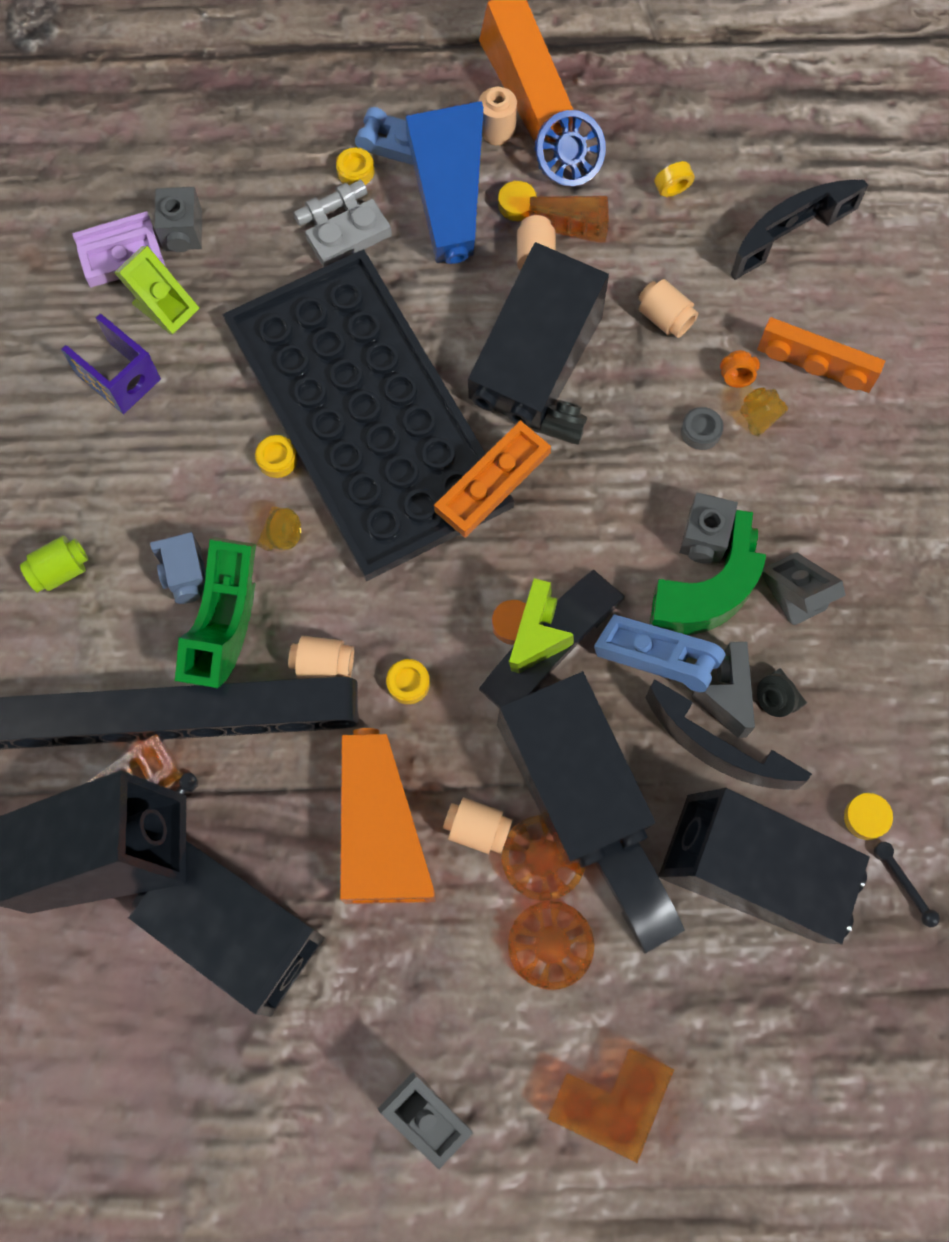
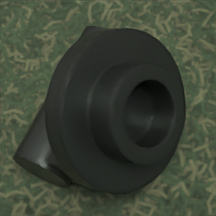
[540,400,587,445]
[757,668,807,717]

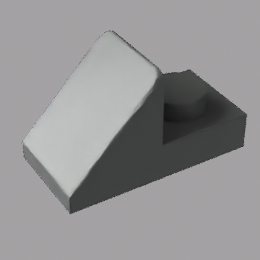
[762,552,846,625]
[692,642,755,738]
[378,1072,473,1169]

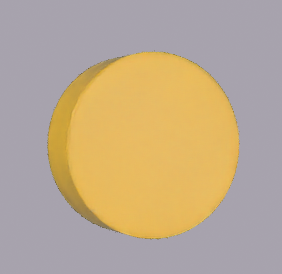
[336,147,375,185]
[654,161,695,197]
[498,181,536,221]
[255,435,298,478]
[386,659,430,704]
[844,793,893,840]

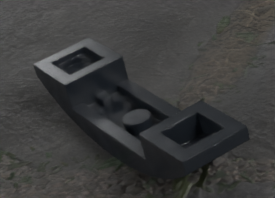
[730,180,868,280]
[479,569,625,708]
[645,680,812,790]
[595,842,685,954]

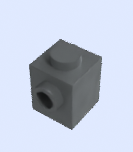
[154,187,202,252]
[679,492,738,564]

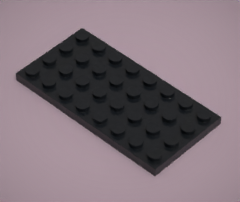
[222,249,514,582]

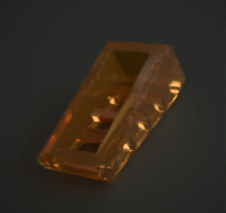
[529,196,609,242]
[86,734,183,787]

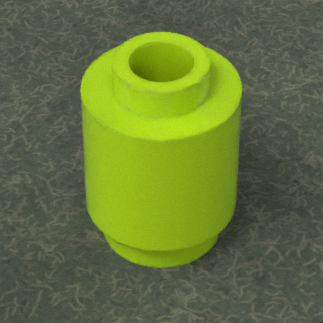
[19,535,88,593]

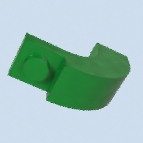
[650,510,766,635]
[174,537,256,688]

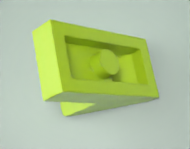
[114,246,200,335]
[509,578,574,673]

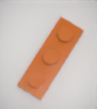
[757,317,886,393]
[434,420,551,538]

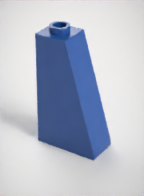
[406,101,484,264]

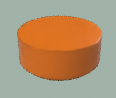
[492,600,526,645]

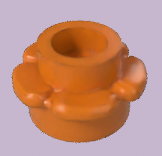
[719,350,760,388]

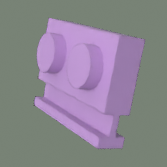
[72,211,165,288]

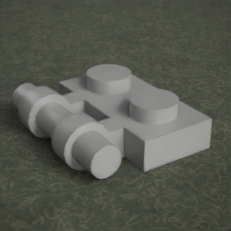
[293,180,392,267]

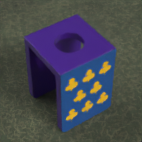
[61,313,161,415]

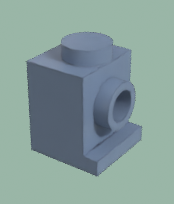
[150,532,206,604]

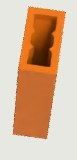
[479,0,573,143]
[340,728,435,904]

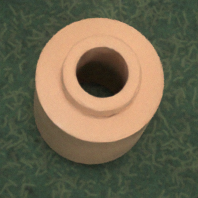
[479,87,517,145]
[517,215,556,271]
[639,279,699,338]
[288,636,354,679]
[443,797,513,854]

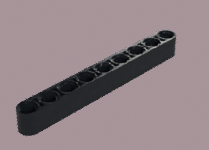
[0,677,359,750]

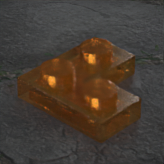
[547,1048,674,1163]

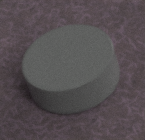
[681,407,724,450]

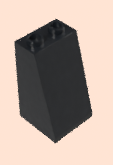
[468,242,609,431]
[497,671,656,869]
[0,770,187,914]
[658,788,870,945]
[128,841,325,1017]

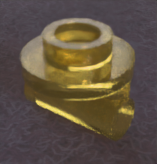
[740,387,788,437]
[257,507,301,551]

